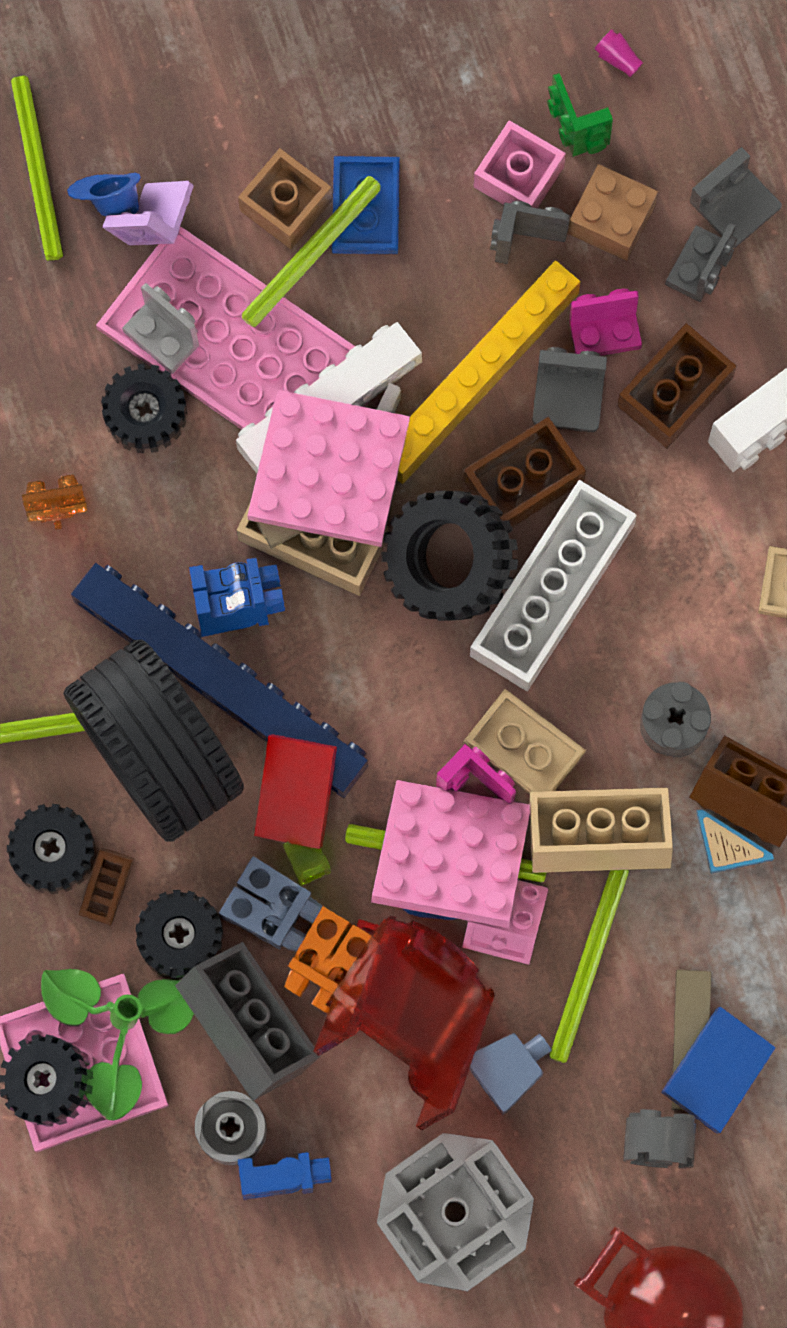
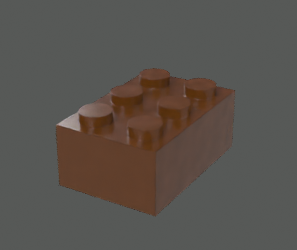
[617,323,737,449]
[463,416,586,527]

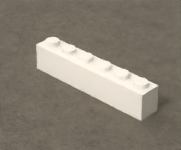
[236,322,422,474]

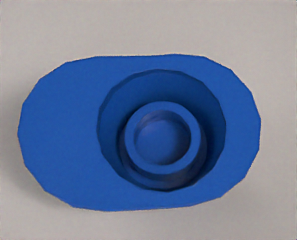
[67,173,141,217]

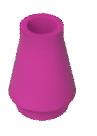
[594,29,643,77]

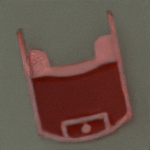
[313,916,495,1131]

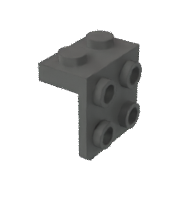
[490,201,570,264]
[532,347,607,432]

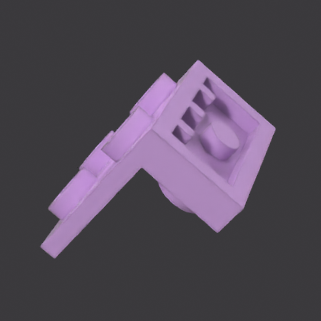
[102,181,194,245]

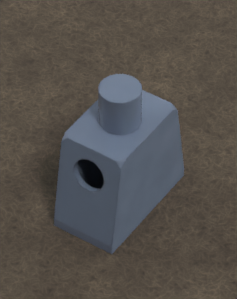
[464,1033,552,1116]

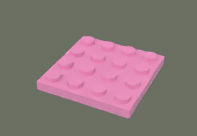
[247,390,410,547]
[371,780,530,928]
[0,973,169,1153]

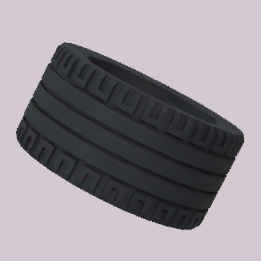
[63,639,245,842]

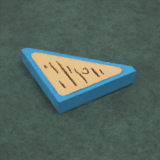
[696,810,774,874]

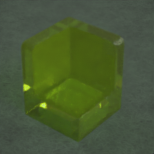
[282,841,331,886]

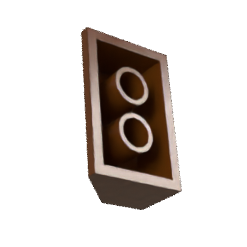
[689,735,787,848]

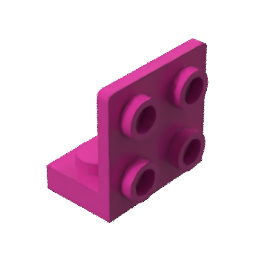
[569,289,642,356]
[436,744,516,804]

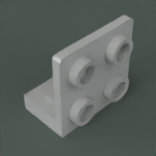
[122,283,199,374]

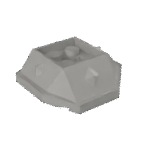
[377,1133,534,1292]

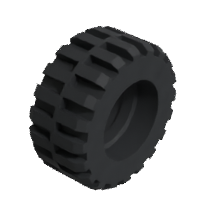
[381,491,518,621]

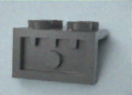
[690,147,782,248]
[665,223,738,302]

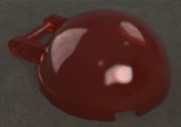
[573,1227,744,1328]

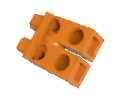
[284,906,383,1014]

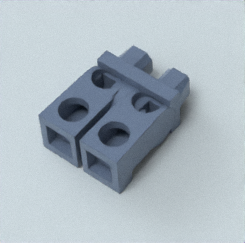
[219,856,323,952]

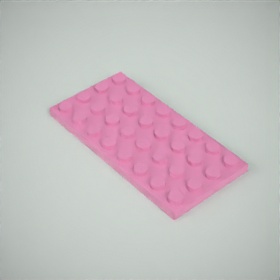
[96,226,368,430]

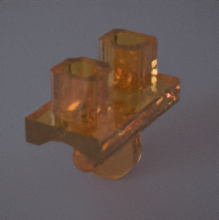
[22,474,88,530]

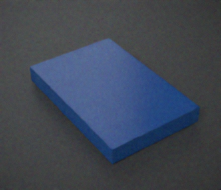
[332,156,400,254]
[661,1007,776,1134]

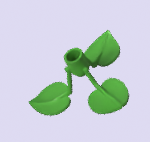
[41,969,194,1121]

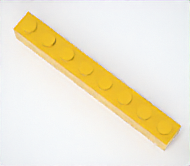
[397,260,581,484]

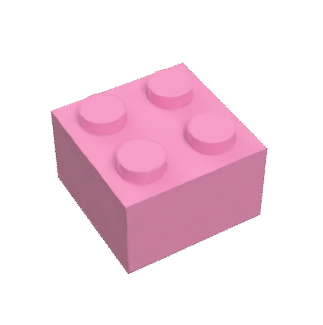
[474,120,566,208]

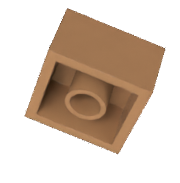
[238,148,332,249]
[568,164,658,261]

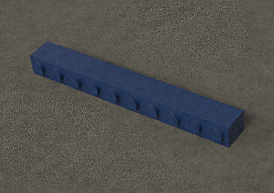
[71,562,368,799]

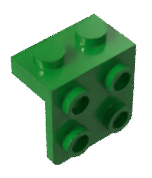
[547,73,613,157]

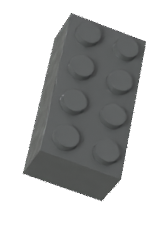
[175,942,321,1101]

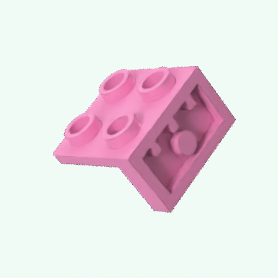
[462,880,548,965]

